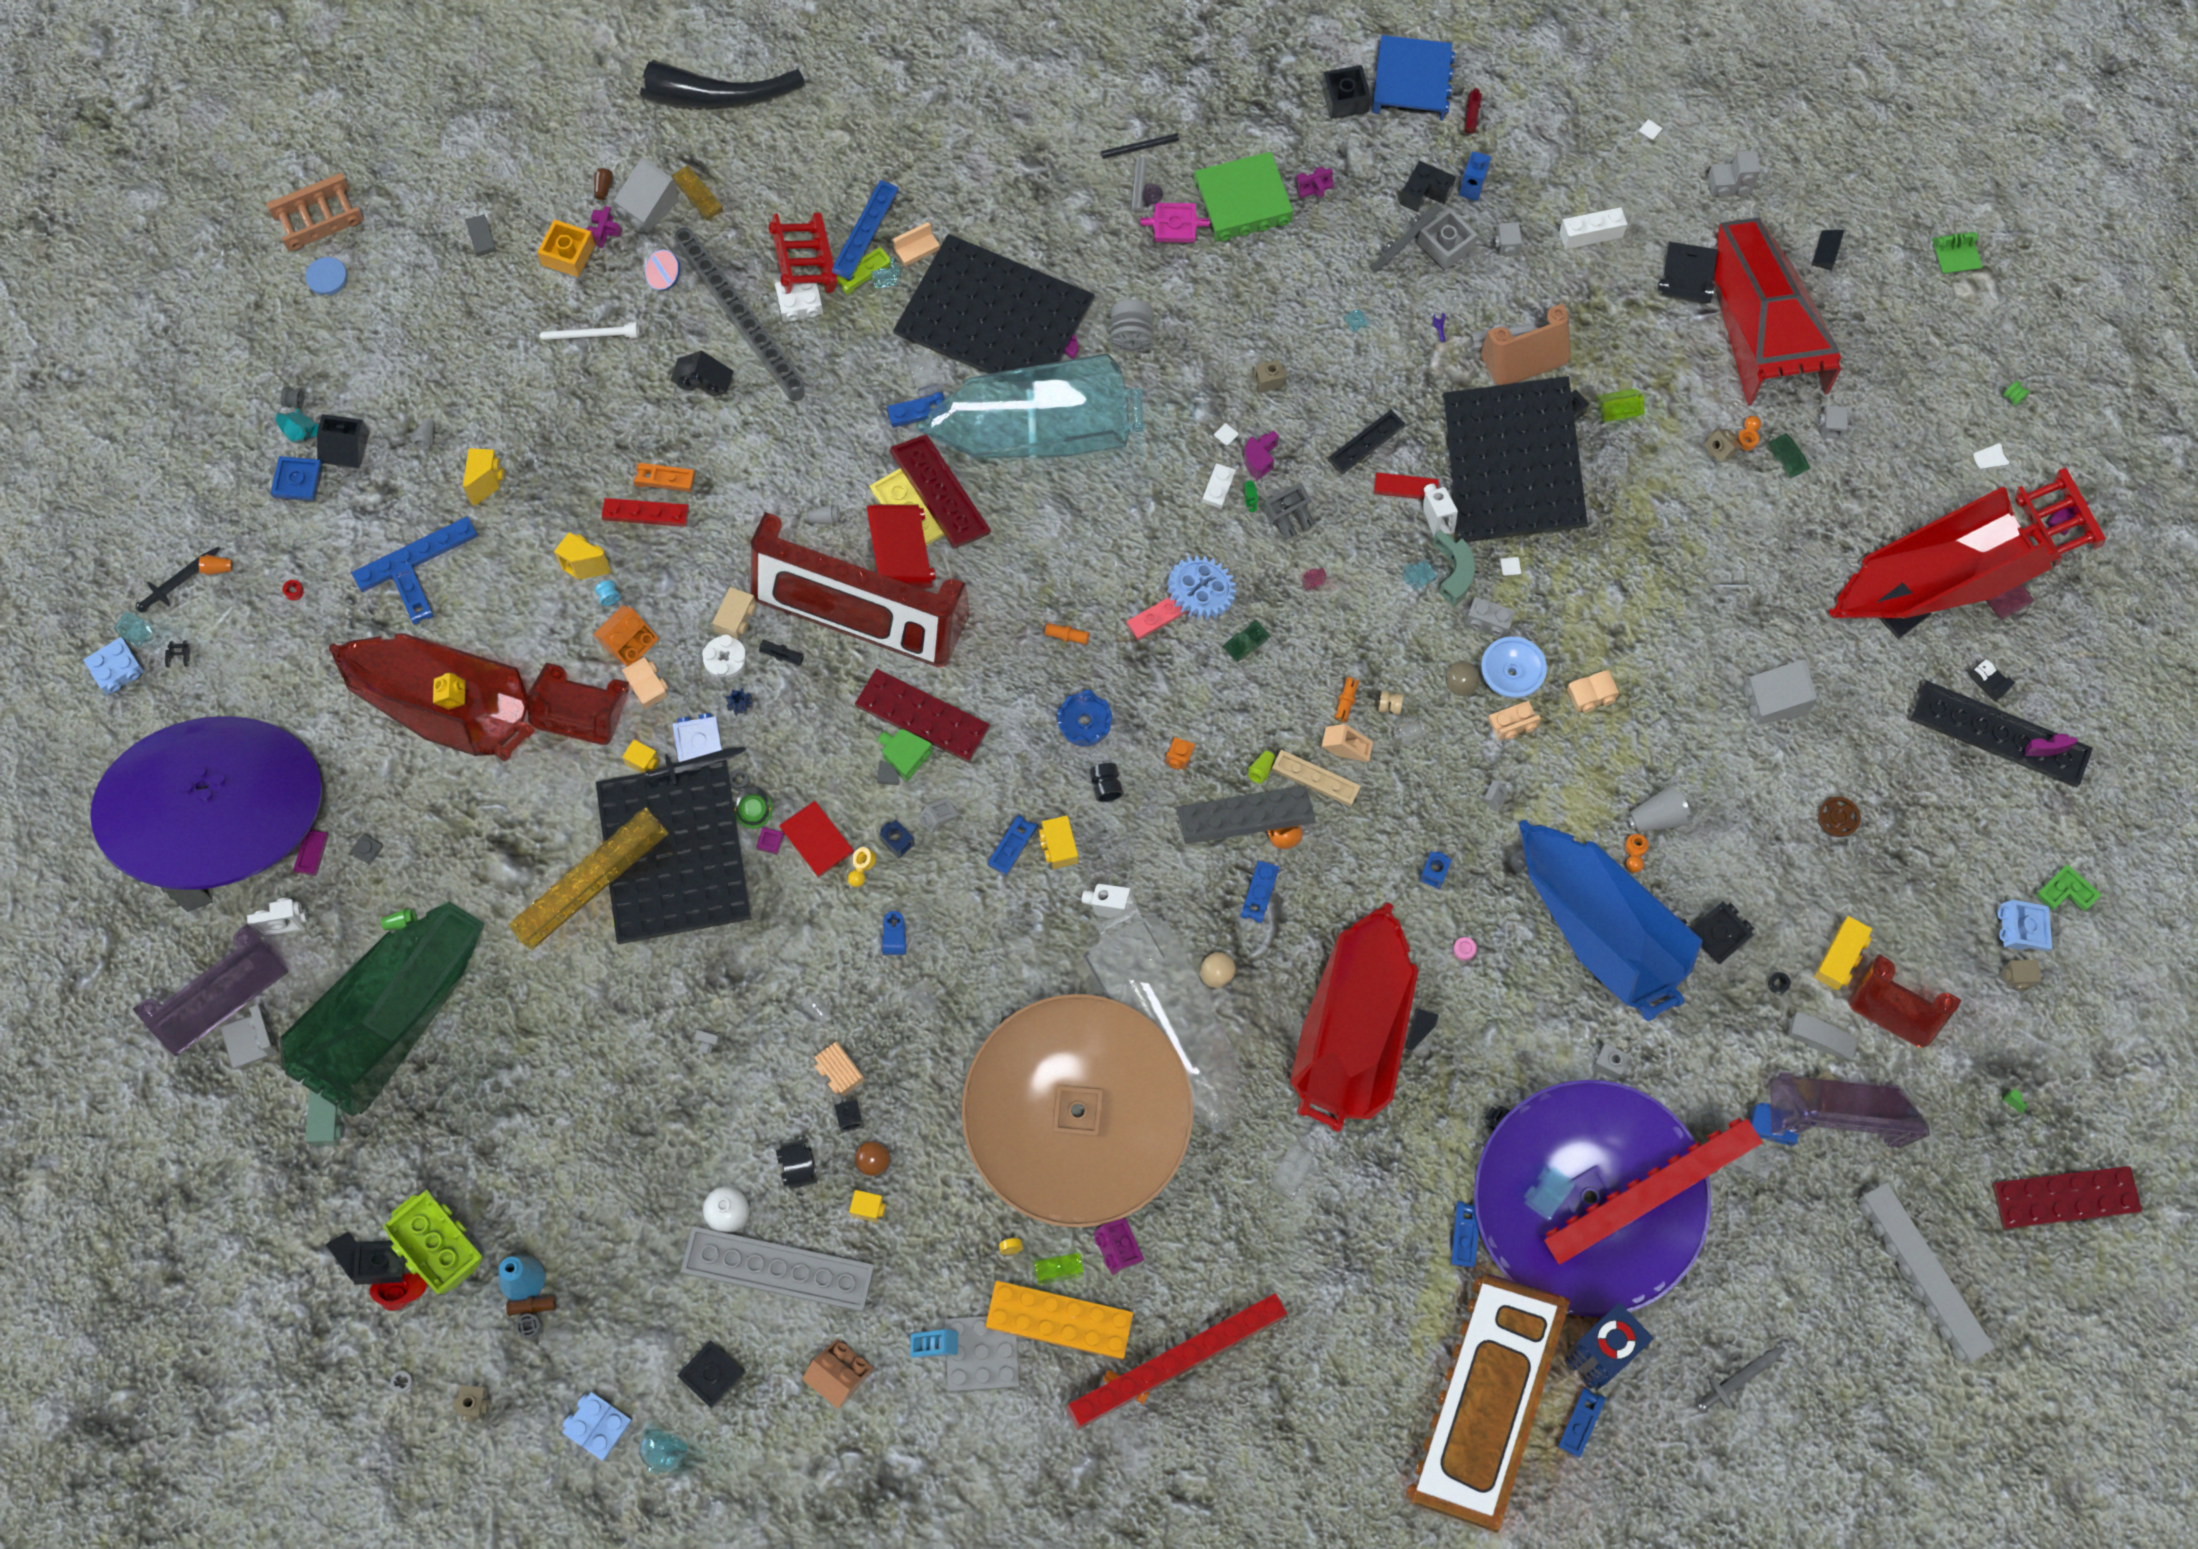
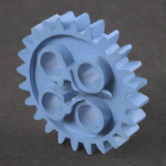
[1167,555,1236,620]

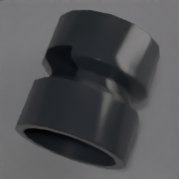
[1089,763,1124,802]

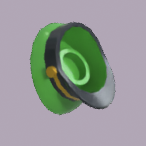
[734,786,773,829]

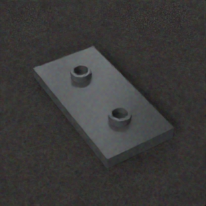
[1369,203,1441,272]

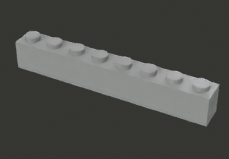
[1858,1183,1995,1365]

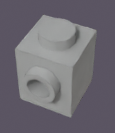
[1494,222,1522,256]
[1818,405,1848,439]
[1592,1043,1631,1080]

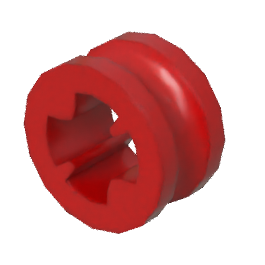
[282,579,304,601]

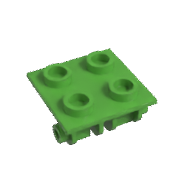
[1932,231,1983,274]

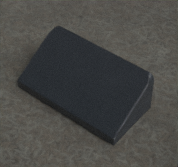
[1812,229,1844,270]
[325,1232,356,1281]

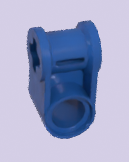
[882,911,906,955]

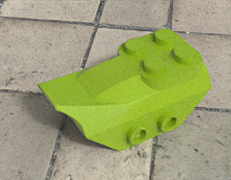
[382,1190,482,1295]

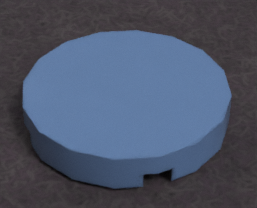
[305,257,347,296]

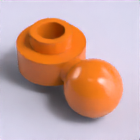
[1736,416,1761,451]
[1625,834,1649,873]

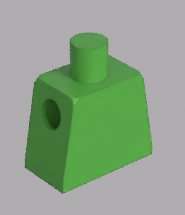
[878,729,933,782]

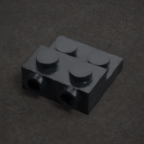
[1691,901,1755,964]

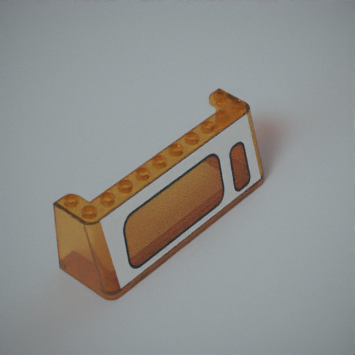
[1405,1272,1570,1536]

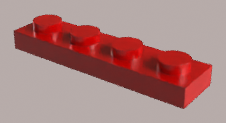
[601,498,689,527]

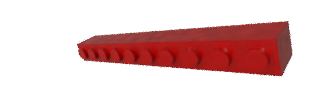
[1544,1117,1763,1265]
[1066,1293,1288,1431]

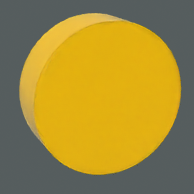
[999,1238,1023,1255]

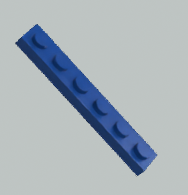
[832,180,899,280]
[351,516,478,593]

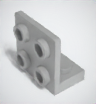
[221,1005,278,1069]

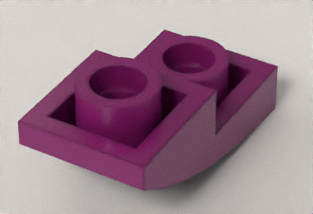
[2025,734,2077,756]

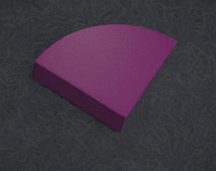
[1065,335,1079,360]

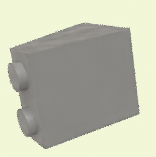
[614,157,679,233]
[1744,659,1817,724]

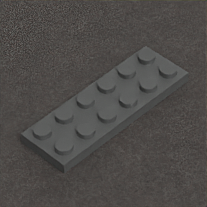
[1176,785,1315,844]

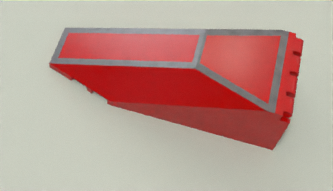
[1713,217,1841,406]

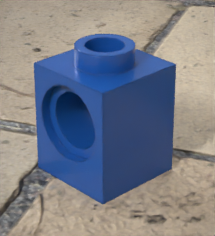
[1419,851,1452,889]

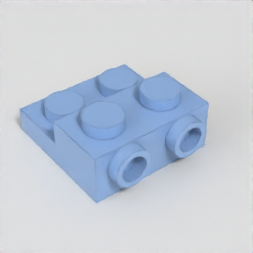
[83,637,145,695]
[1998,900,2052,951]
[562,1392,632,1461]

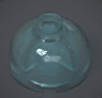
[639,1429,689,1475]

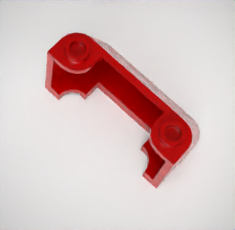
[866,504,936,596]

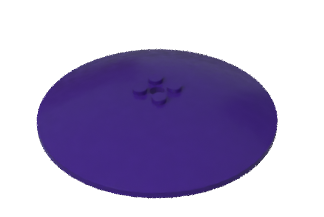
[90,716,322,890]
[1474,1080,1711,1317]

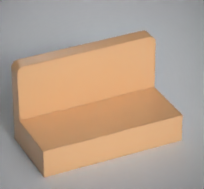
[893,222,940,267]

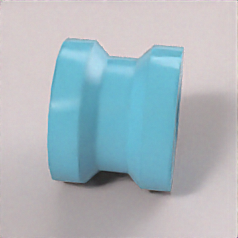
[594,580,621,606]

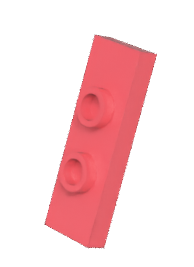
[1127,596,1189,640]

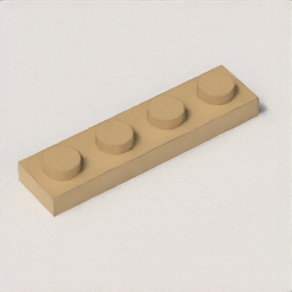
[1271,750,1361,807]

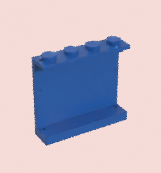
[1372,35,1455,121]

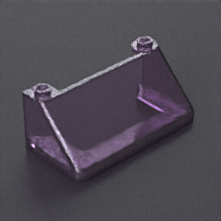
[1770,1072,1930,1148]

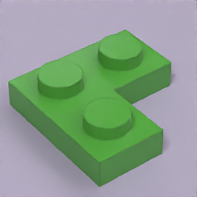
[2036,864,2102,912]

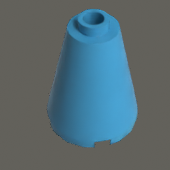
[498,1255,546,1301]

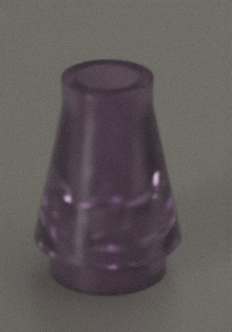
[1143,183,1163,204]

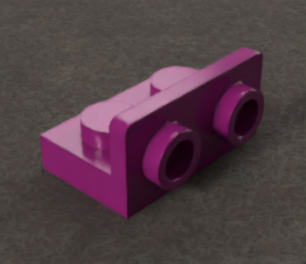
[1094,1218,1144,1275]

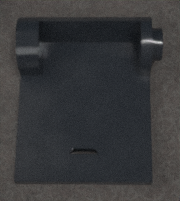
[1658,241,1718,304]

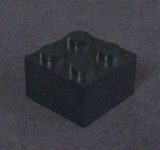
[1322,65,1371,119]

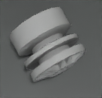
[1110,300,1154,352]

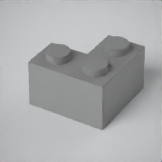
[1708,151,1761,197]

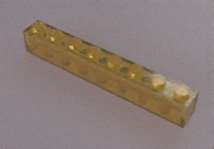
[508,807,668,950]

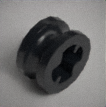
[1768,972,1791,995]

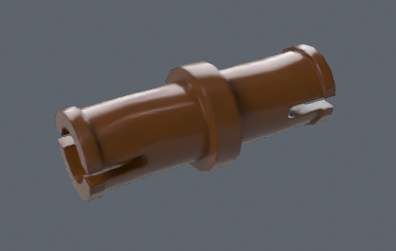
[506,1295,557,1316]

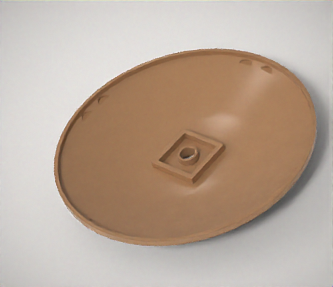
[962,994,1193,1227]

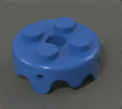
[1058,690,1112,747]

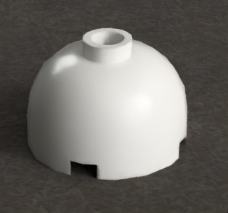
[703,1186,750,1234]

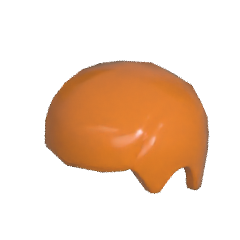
[1267,825,1303,850]

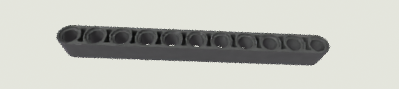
[675,227,805,401]

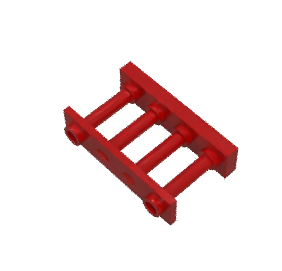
[768,213,838,294]
[2015,467,2106,566]

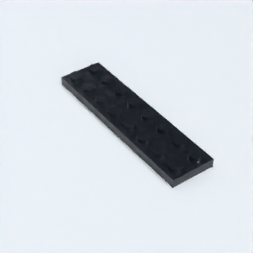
[1910,680,2093,788]

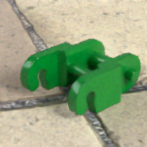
[1244,480,1258,513]

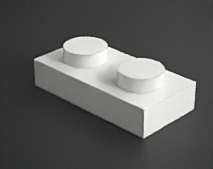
[1202,463,1236,509]

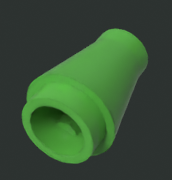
[381,908,417,931]

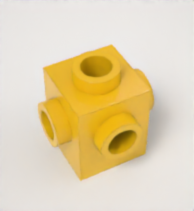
[433,673,466,710]

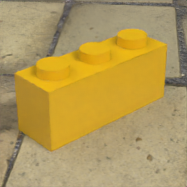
[1813,916,1872,991]

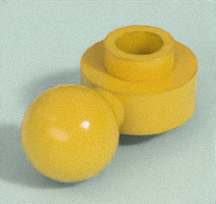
[848,847,876,887]

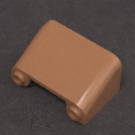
[1481,303,1571,385]

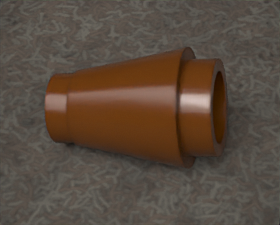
[594,168,614,200]

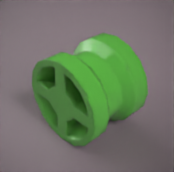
[2003,380,2031,407]

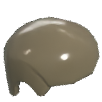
[1447,661,1479,696]

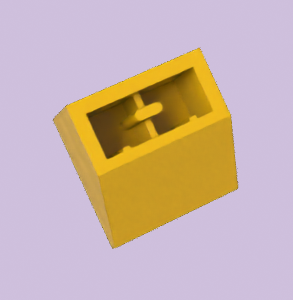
[554,532,611,580]

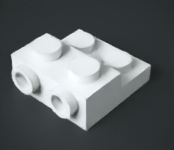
[775,282,823,322]
[247,898,308,937]

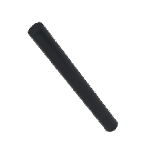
[1100,133,1179,159]

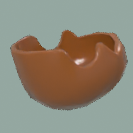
[854,1141,890,1176]

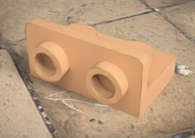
[1488,700,1541,741]

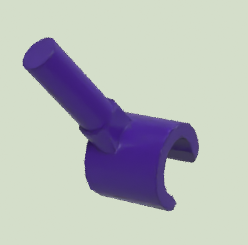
[1432,313,1446,343]

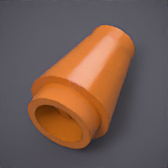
[199,554,232,575]

